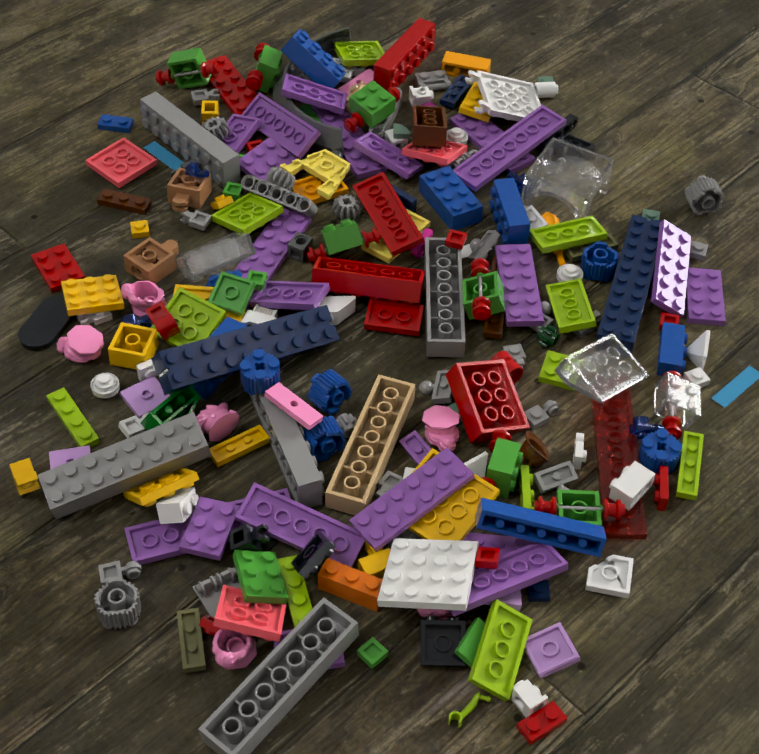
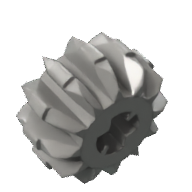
[202,116,230,141]
[266,167,296,191]
[332,194,362,221]

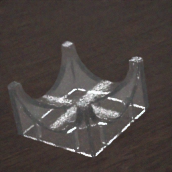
[521,137,615,219]

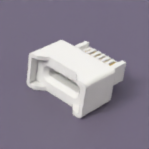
[241,304,278,327]

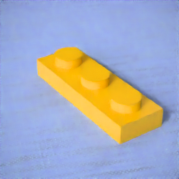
[209,424,270,467]

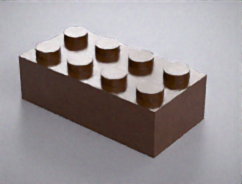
[411,105,447,149]

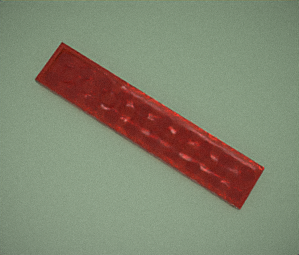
[589,376,647,540]

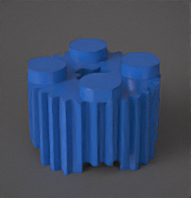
[580,241,619,282]
[240,349,280,396]
[307,369,353,415]
[303,416,347,462]
[638,429,682,475]

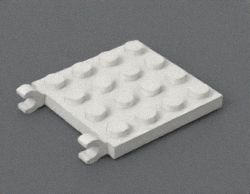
[465,70,541,122]

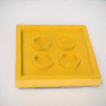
[61,274,124,316]
[123,468,199,507]

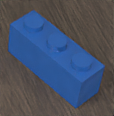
[656,322,688,376]

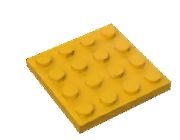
[408,448,500,541]

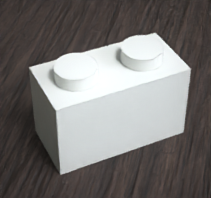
[609,461,655,510]
[156,487,199,524]

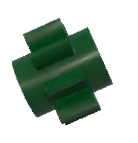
[537,324,560,348]

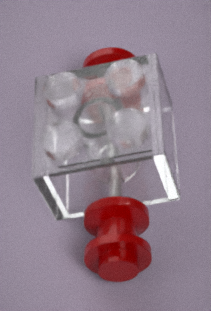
[654,371,701,440]

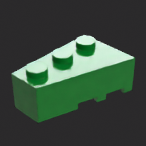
[140,387,201,430]

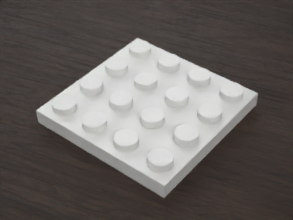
[377,538,479,611]

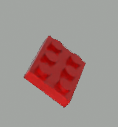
[31,244,85,293]
[364,298,424,336]

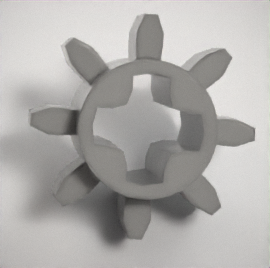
[336,413,358,438]

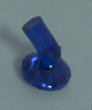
[185,162,209,178]

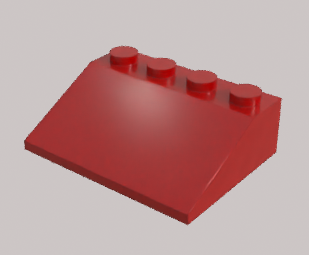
[445,359,530,444]

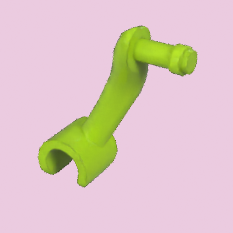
[448,692,491,728]

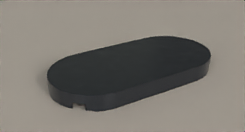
[18,295,76,351]

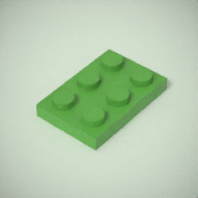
[233,550,289,604]

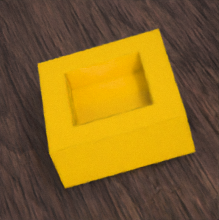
[210,194,234,209]
[130,220,150,239]

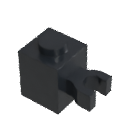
[229,523,270,552]

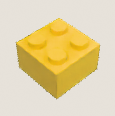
[108,322,159,370]

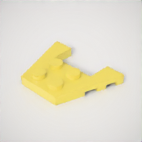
[280,149,350,200]

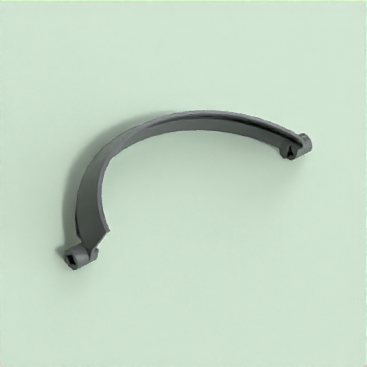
[273,27,351,159]

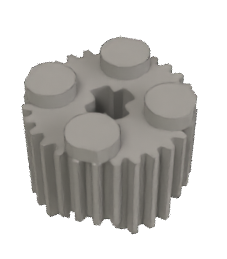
[684,175,724,216]
[94,577,142,629]

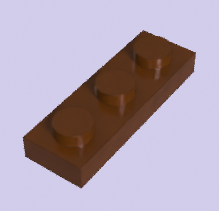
[97,189,152,215]

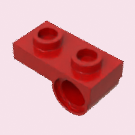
[145,301,180,341]

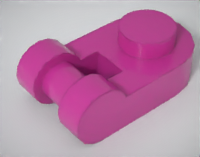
[410,229,433,259]

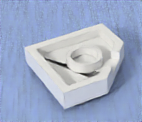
[585,554,634,598]

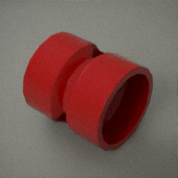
[490,351,524,384]

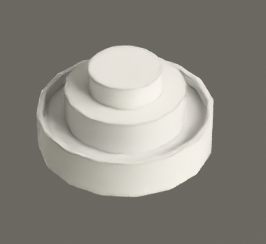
[446,127,468,145]
[557,264,583,282]
[91,373,120,398]

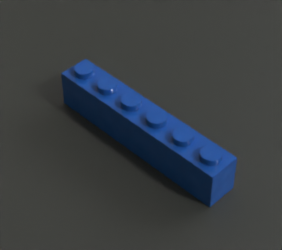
[475,498,607,557]

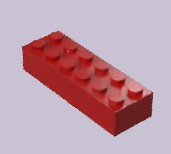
[373,18,436,92]
[311,256,425,304]

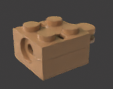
[167,168,212,212]
[123,237,179,284]

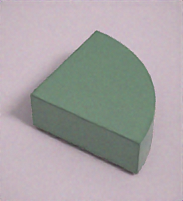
[393,123,410,139]

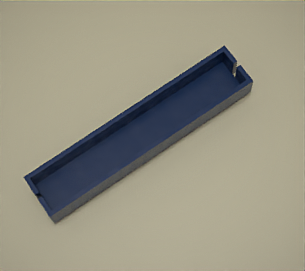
[594,215,662,358]
[151,305,340,395]

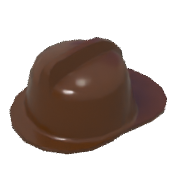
[520,431,551,467]

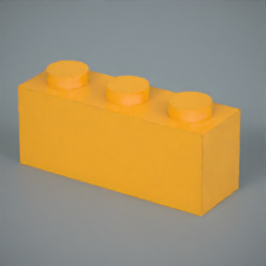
[441,51,491,77]

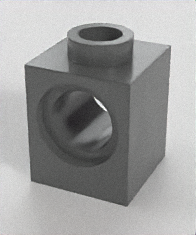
[287,232,313,263]

